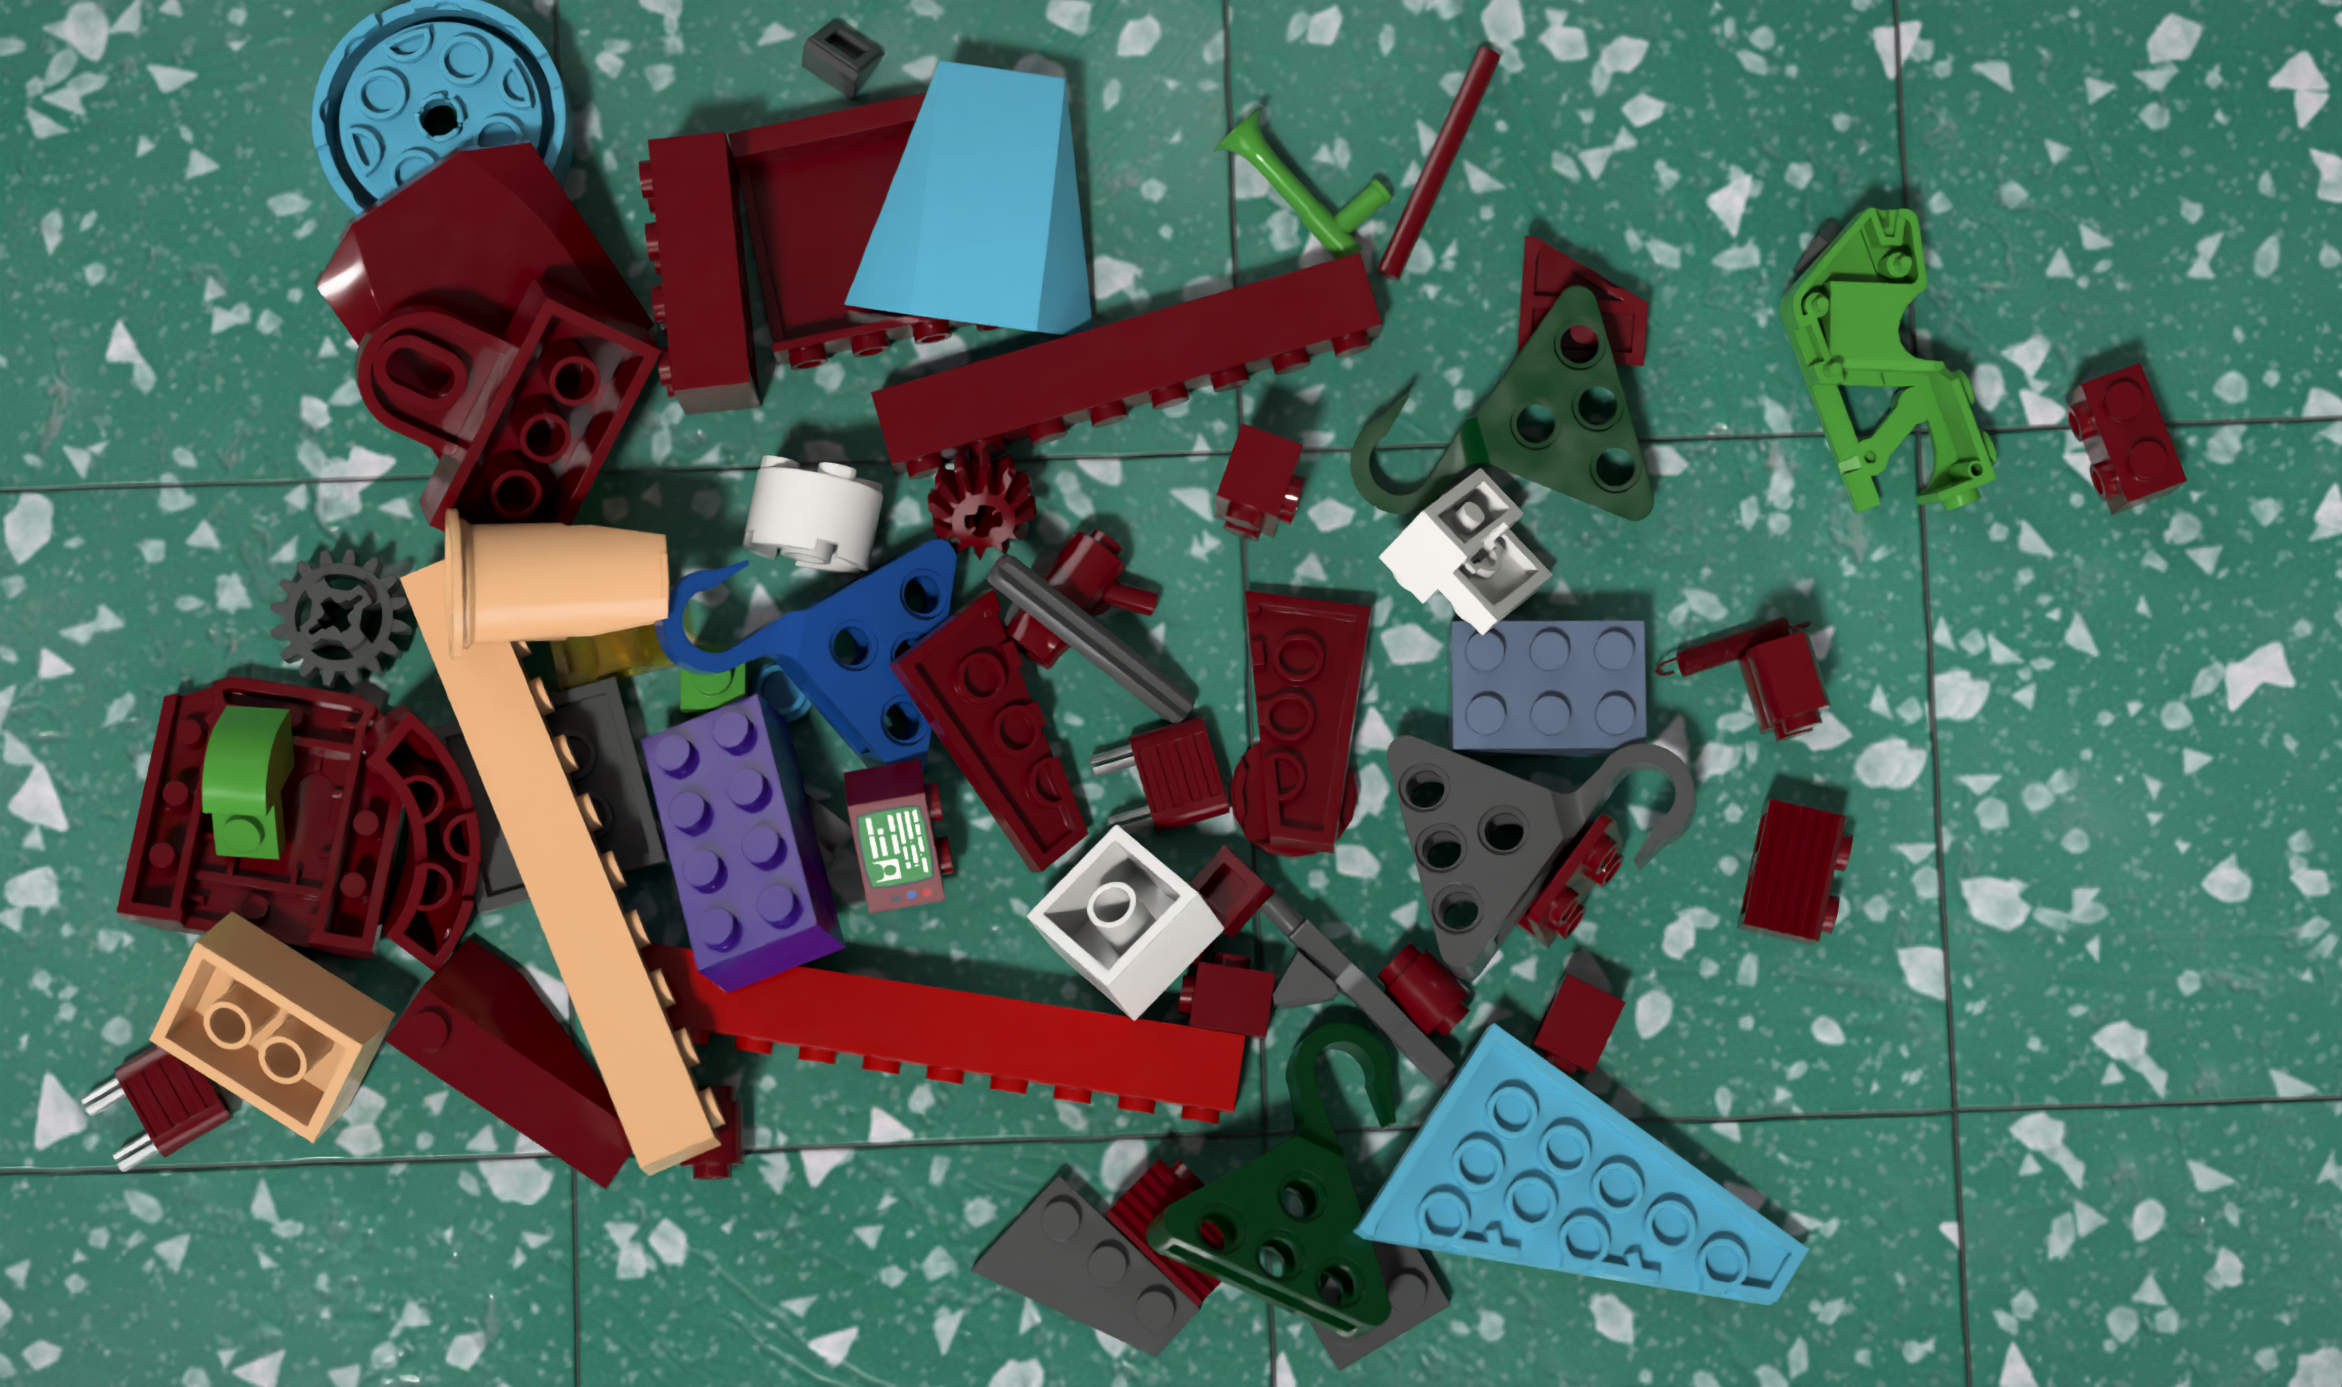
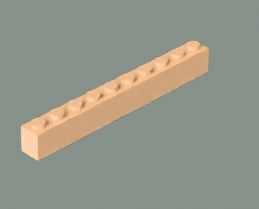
[400,559,725,1176]

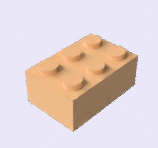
[149,911,395,1143]

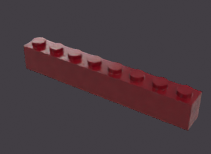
[871,252,1382,480]

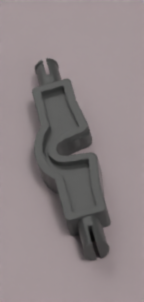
[1259,891,1458,1092]

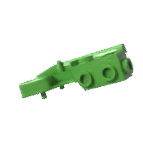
[1779,208,1997,513]

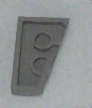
[970,1176,1200,1357]

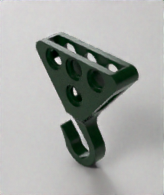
[1350,285,1654,521]
[1146,1023,1396,1339]

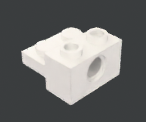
[1379,468,1553,635]

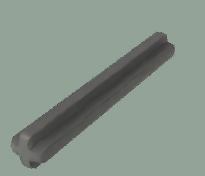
[987,554,1195,724]

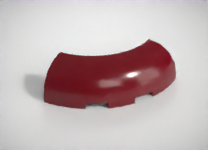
[361,705,481,973]

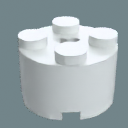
[742,455,883,574]

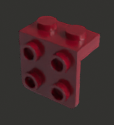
[1516,813,1624,948]

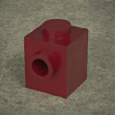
[1178,953,1276,1041]

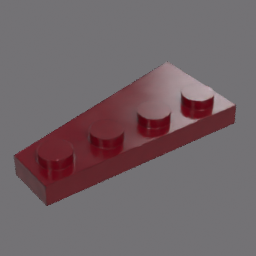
[888,588,1089,873]

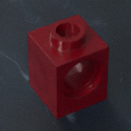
[1529,974,1626,1079]

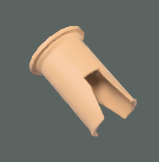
[445,509,669,659]

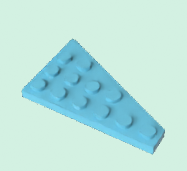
[1353,1023,1809,1305]

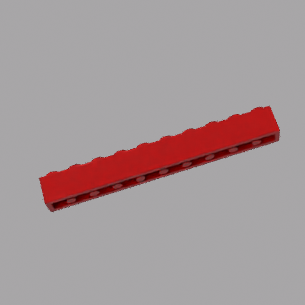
[641,943,1246,1124]

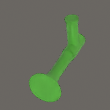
[1213,107,1392,259]

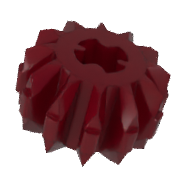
[927,448,1037,561]

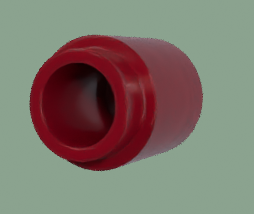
[1376,942,1471,1037]
[680,1086,745,1180]

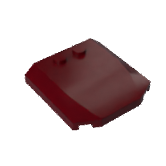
[314,139,654,460]
[116,676,406,958]

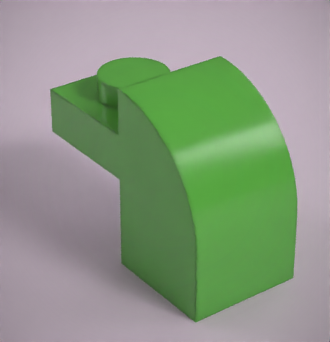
[202,706,295,859]

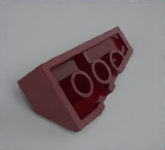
[384,938,633,1189]

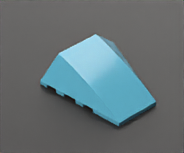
[844,60,1093,335]

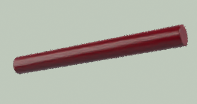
[1376,47,1501,281]

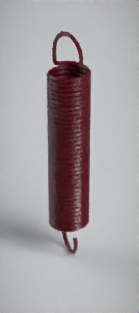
[1656,617,1812,678]

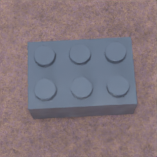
[1447,620,1647,758]

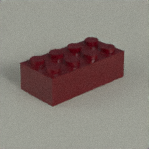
[639,131,761,415]

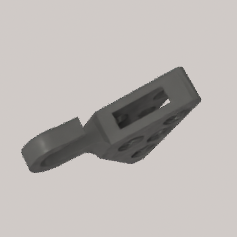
[1387,735,1697,980]

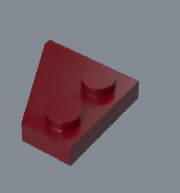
[1516,236,1648,366]

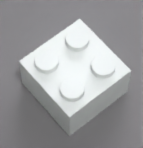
[1026,824,1225,1021]

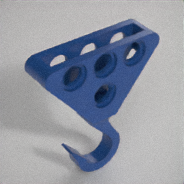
[655,539,957,771]

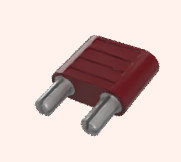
[1089,715,1230,834]
[81,1045,234,1172]

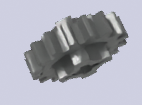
[270,549,412,689]

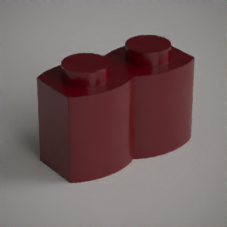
[1738,631,1831,742]

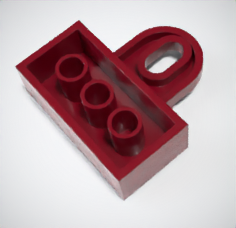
[354,277,662,532]

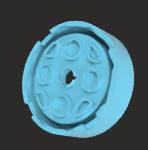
[311,0,575,216]

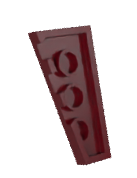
[1245,591,1371,854]

